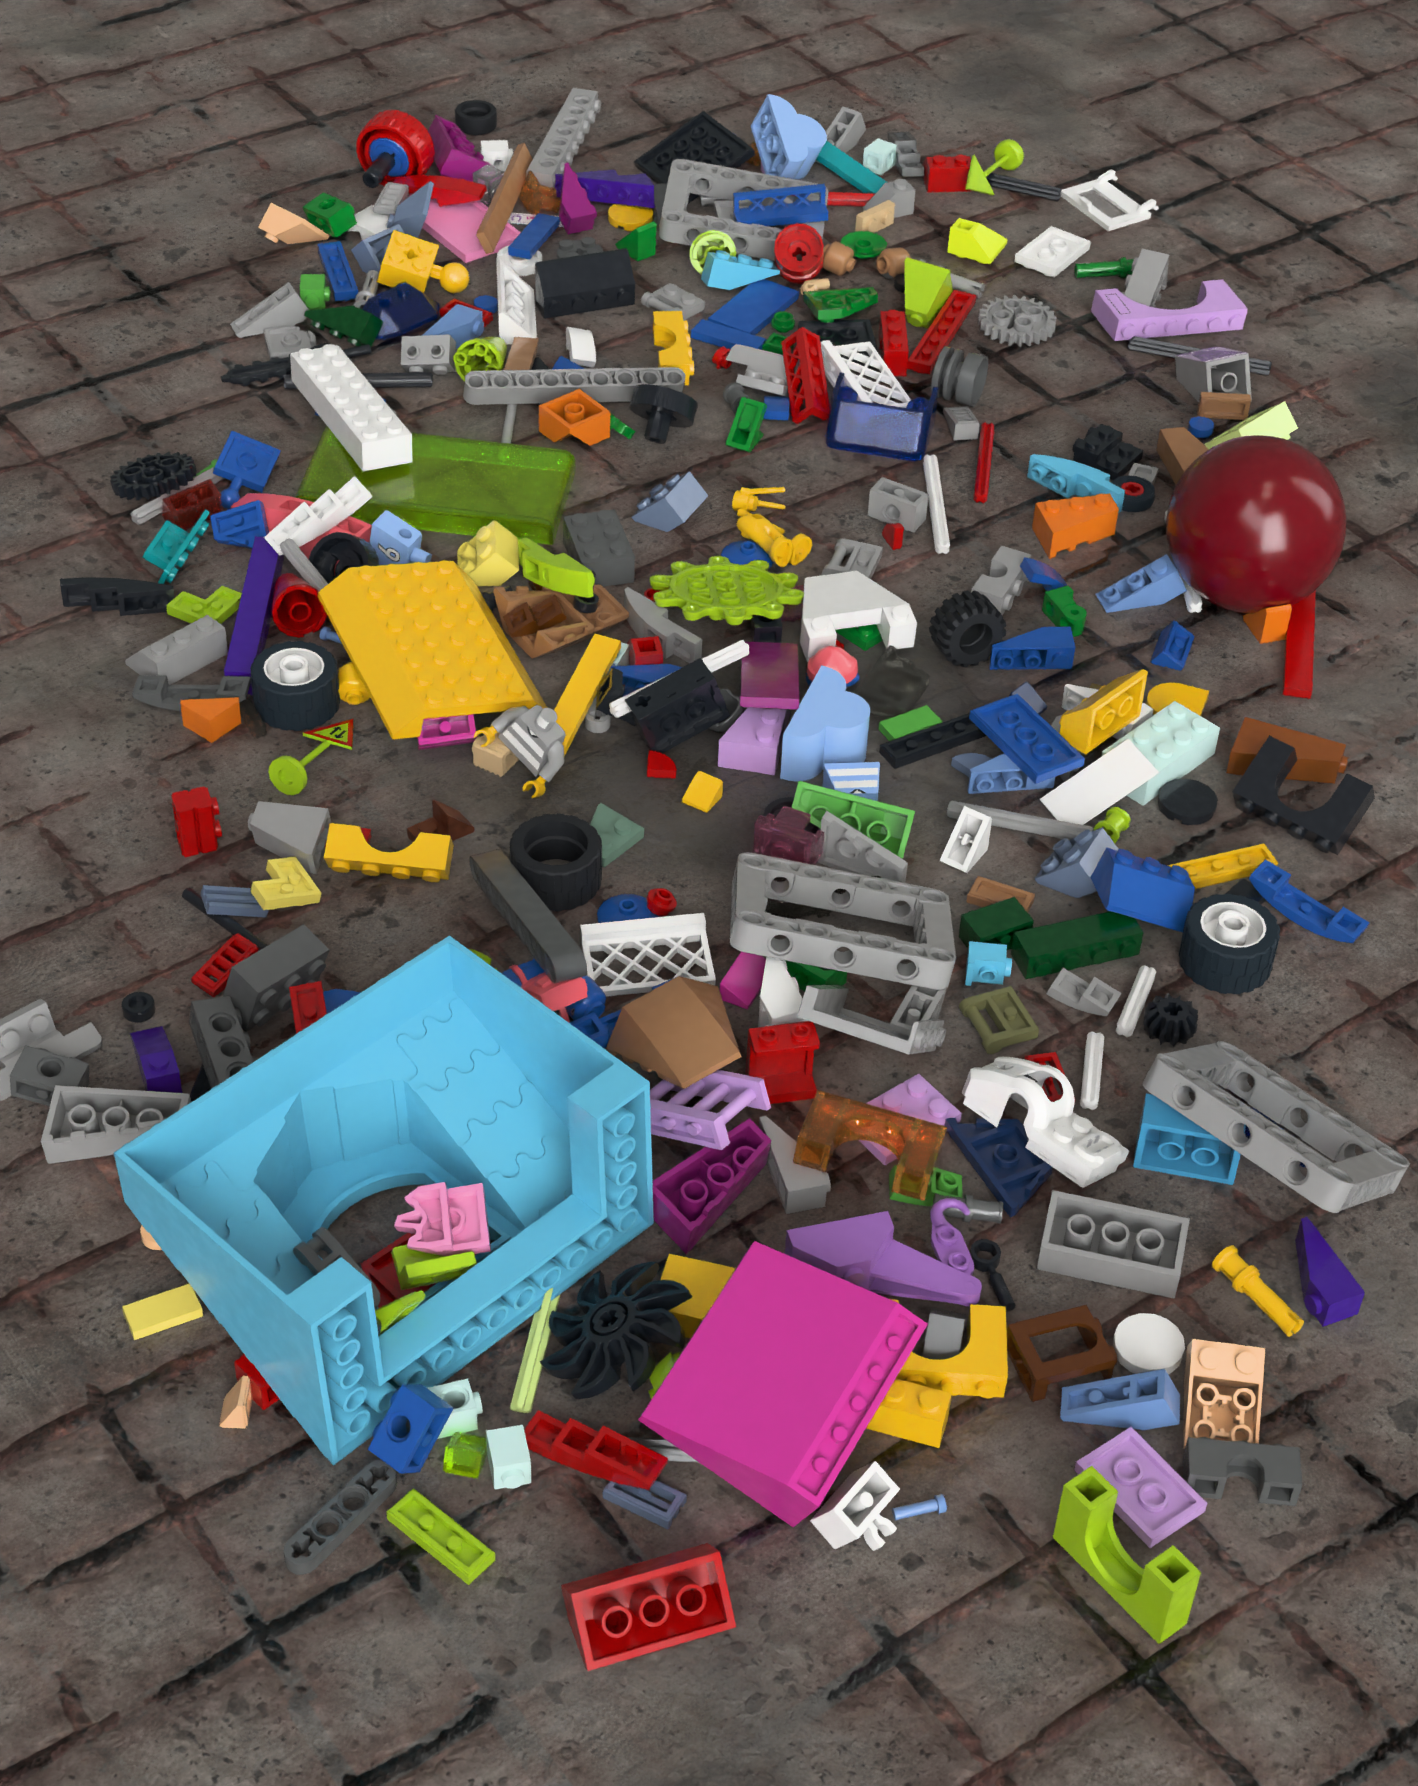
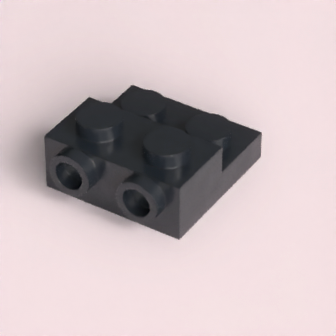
[1072,424,1143,480]

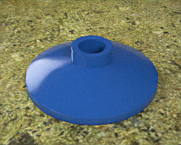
[721,540,774,569]
[597,894,659,923]

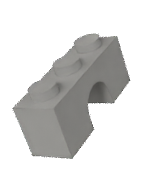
[971,545,1031,615]

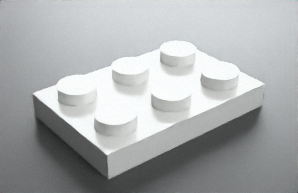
[1015,226,1091,277]

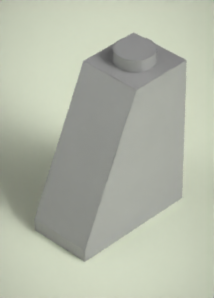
[248,801,331,874]

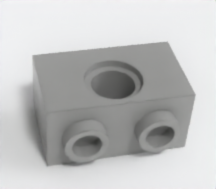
[868,477,929,533]

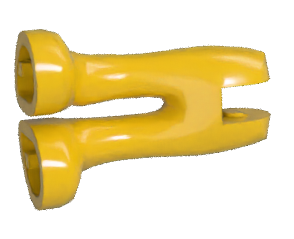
[737,514,812,567]

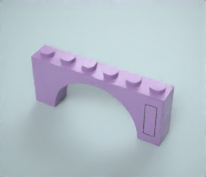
[1091,279,1248,341]

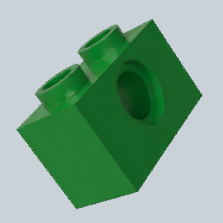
[302,192,357,238]

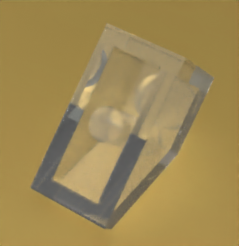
[473,165,505,205]

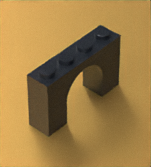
[1232,735,1375,855]

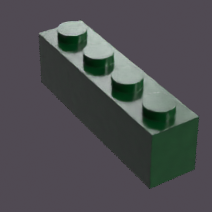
[1011,911,1144,980]

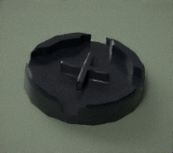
[1158,779,1218,825]

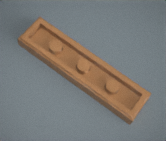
[504,337,539,370]

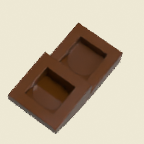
[503,594,567,638]

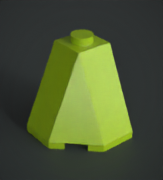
[905,257,953,329]

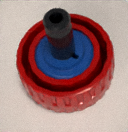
[356,110,435,188]

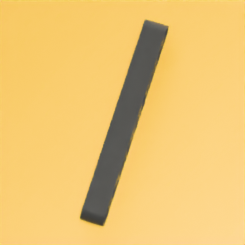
[469,849,587,984]

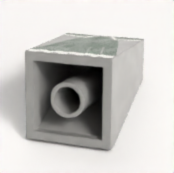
[1175,346,1252,402]

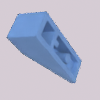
[422,304,484,349]
[1060,1369,1180,1430]

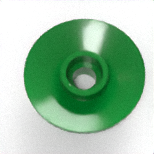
[841,231,887,259]

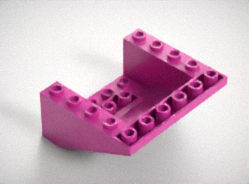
[638,1241,928,1527]

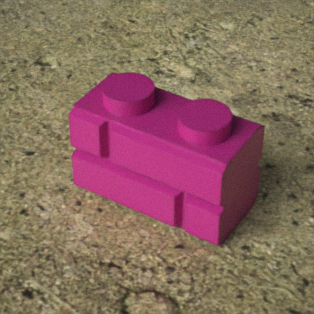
[417,714,477,750]

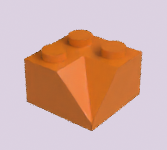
[539,389,610,446]

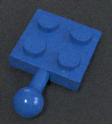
[213,431,281,509]

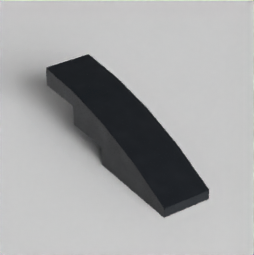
[60,577,175,616]

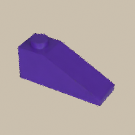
[130,1026,182,1093]
[1295,1217,1365,1327]

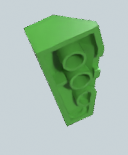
[791,781,915,859]

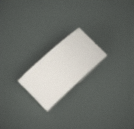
[566,327,596,368]

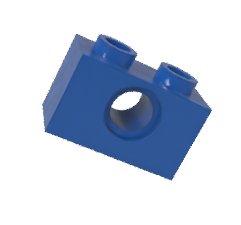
[368,1384,454,1474]

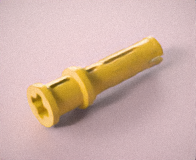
[1212,1245,1304,1337]

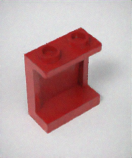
[745,1021,820,1104]

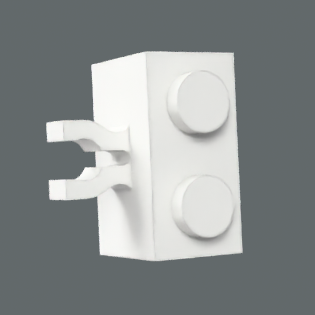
[810,1461,900,1551]

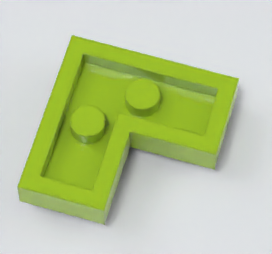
[166,586,242,624]

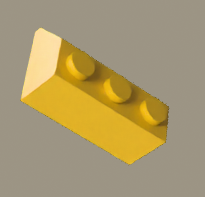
[1059,669,1148,755]

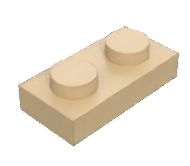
[855,200,895,233]

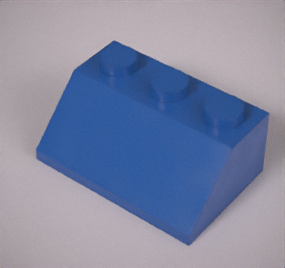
[1090,847,1195,932]

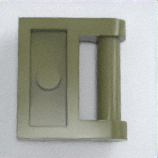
[959,986,1039,1055]

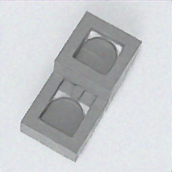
[1046,968,1121,1016]

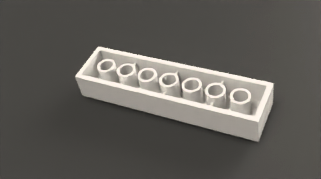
[290,344,412,471]

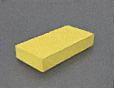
[122,1284,203,1340]

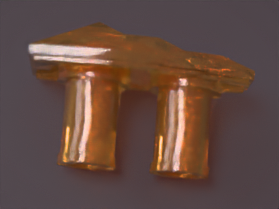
[519,170,560,215]

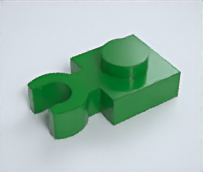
[610,413,636,440]

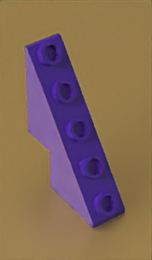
[555,170,655,208]

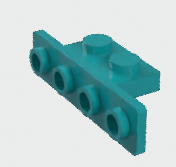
[142,509,210,584]

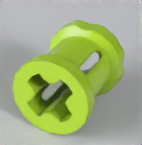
[1094,807,1131,843]

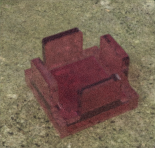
[753,806,824,879]

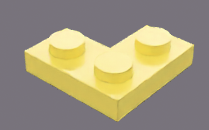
[251,856,322,910]

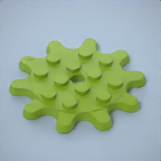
[649,556,804,625]

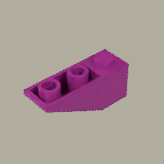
[559,163,597,234]

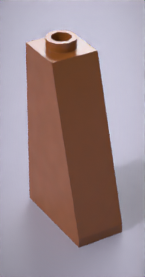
[1226,717,1349,784]

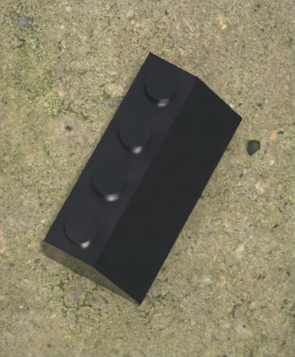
[535,248,635,319]

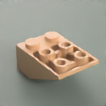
[1183,1339,1265,1449]

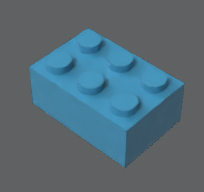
[1133,1093,1246,1185]

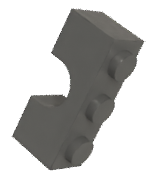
[1182,1437,1303,1506]

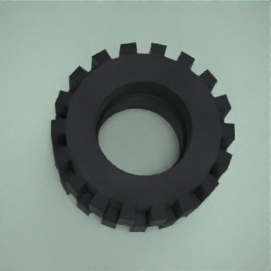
[929,590,1006,667]

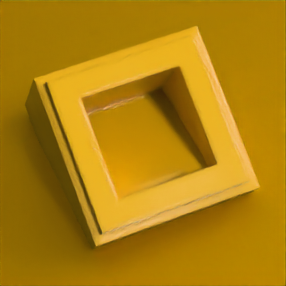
[682,771,723,813]

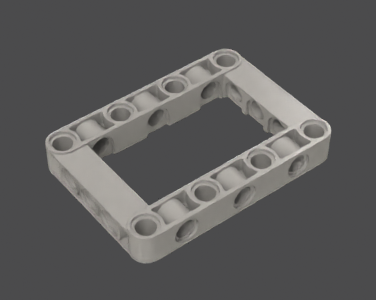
[658,159,829,261]
[730,852,956,990]
[1142,1041,1410,1213]

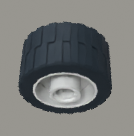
[250,641,340,731]
[1178,894,1280,994]

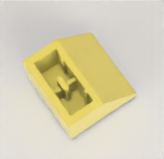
[457,520,519,587]

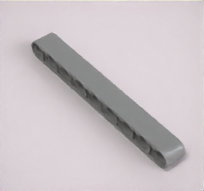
[463,367,686,405]

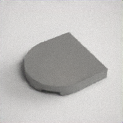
[263,326,316,361]

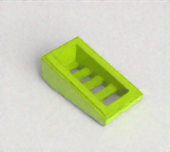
[375,1290,426,1336]

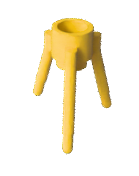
[732,487,786,534]

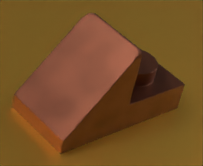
[407,800,475,842]

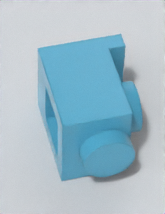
[965,941,1012,986]

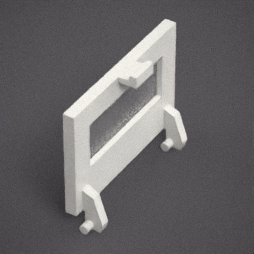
[1061,170,1158,231]

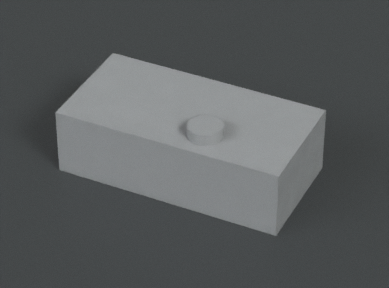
[1037,1190,1190,1299]

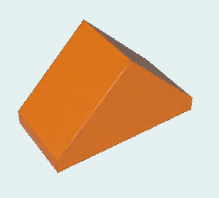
[1243,604,1292,644]
[180,697,241,743]

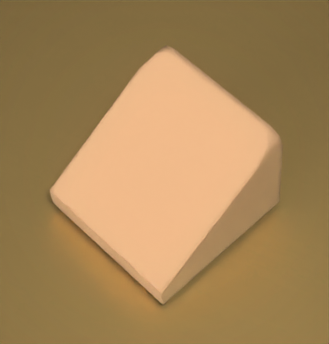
[219,1376,253,1429]

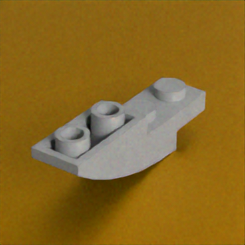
[624,587,702,663]

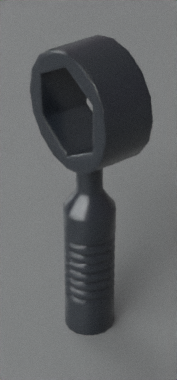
[573,570,599,614]
[970,1239,1016,1312]

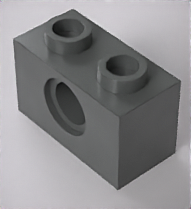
[10,1045,90,1106]

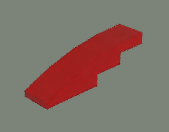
[393,175,487,206]
[524,1410,668,1490]

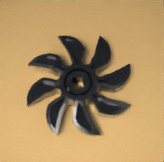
[540,1262,693,1399]

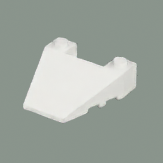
[800,571,917,662]

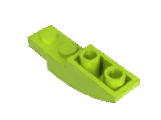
[518,537,595,598]

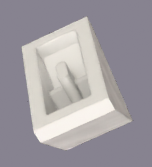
[940,806,992,873]

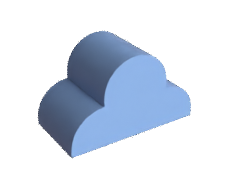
[750,94,827,179]
[780,665,870,781]

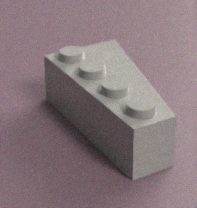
[41,1085,191,1164]

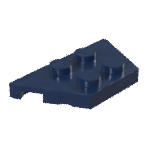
[944,1118,1053,1218]

